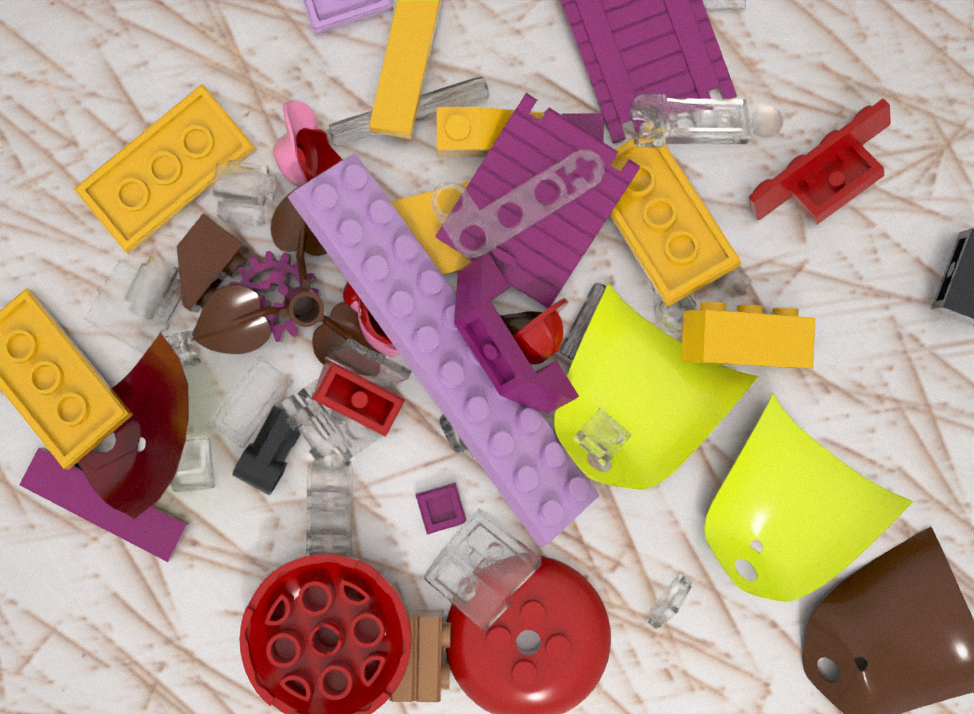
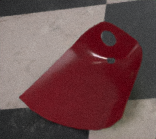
[79,333,189,519]

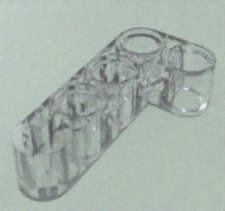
[431,150,604,258]

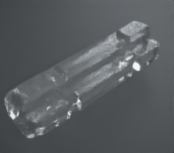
[560,283,606,360]

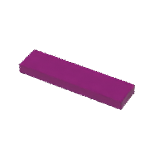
[19,447,189,562]

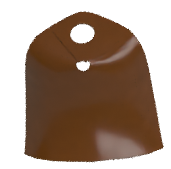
[803,526,974,714]

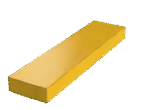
[369,0,442,139]

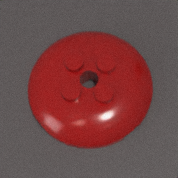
[239,553,412,714]
[445,554,611,714]

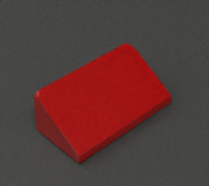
[311,359,405,437]

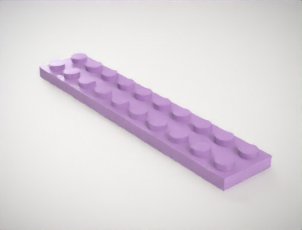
[288,153,600,547]

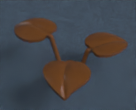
[192,186,383,371]

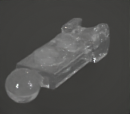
[630,94,783,148]

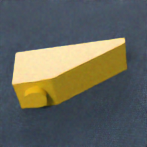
[437,107,562,157]

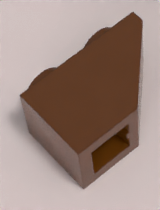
[177,213,249,313]

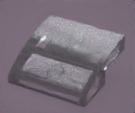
[424,508,541,631]

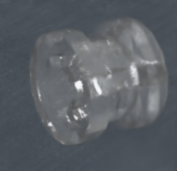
[152,331,202,369]

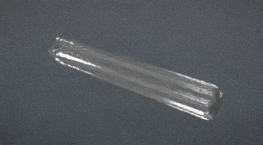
[329,76,489,146]

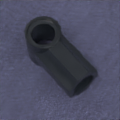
[232,405,307,496]

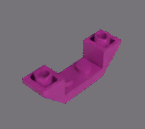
[454,252,579,414]

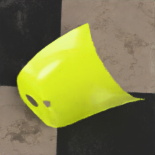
[554,283,759,490]
[704,393,913,602]

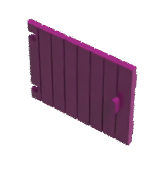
[559,0,737,144]
[435,92,640,308]

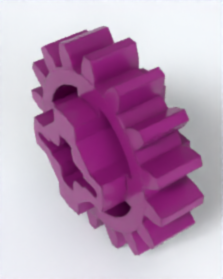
[229,251,321,342]

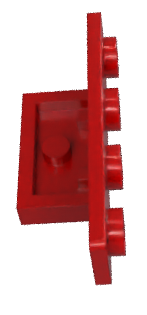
[749,99,891,225]

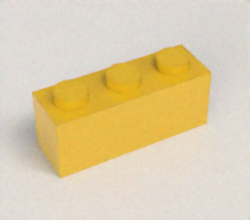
[681,302,815,369]

